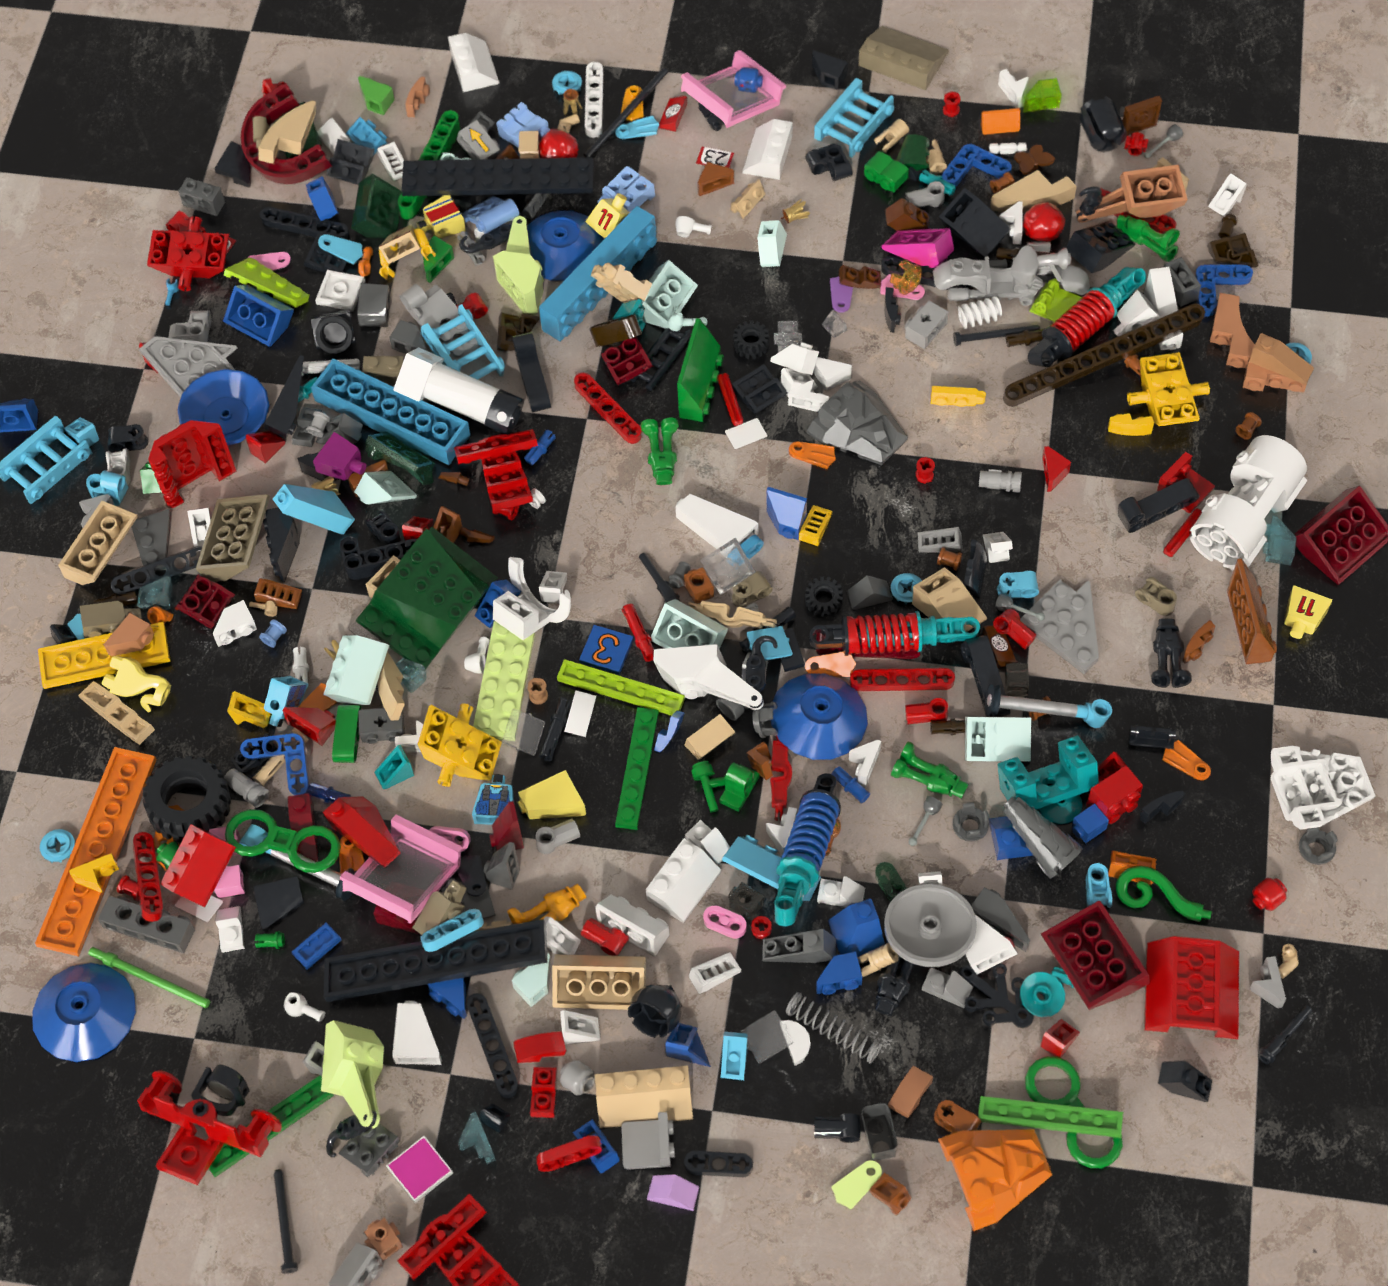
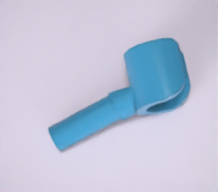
[165,278,179,306]

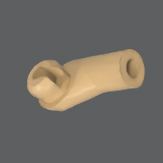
[557,114,580,133]
[1278,944,1298,978]

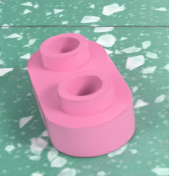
[429,826,471,851]
[703,906,746,939]

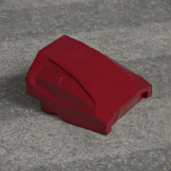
[601,337,652,385]
[175,574,235,629]

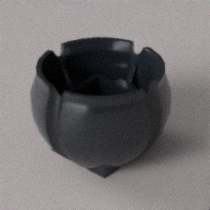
[628,985,682,1038]

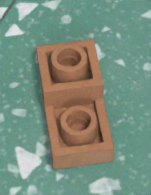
[405,77,430,117]
[888,1066,933,1118]

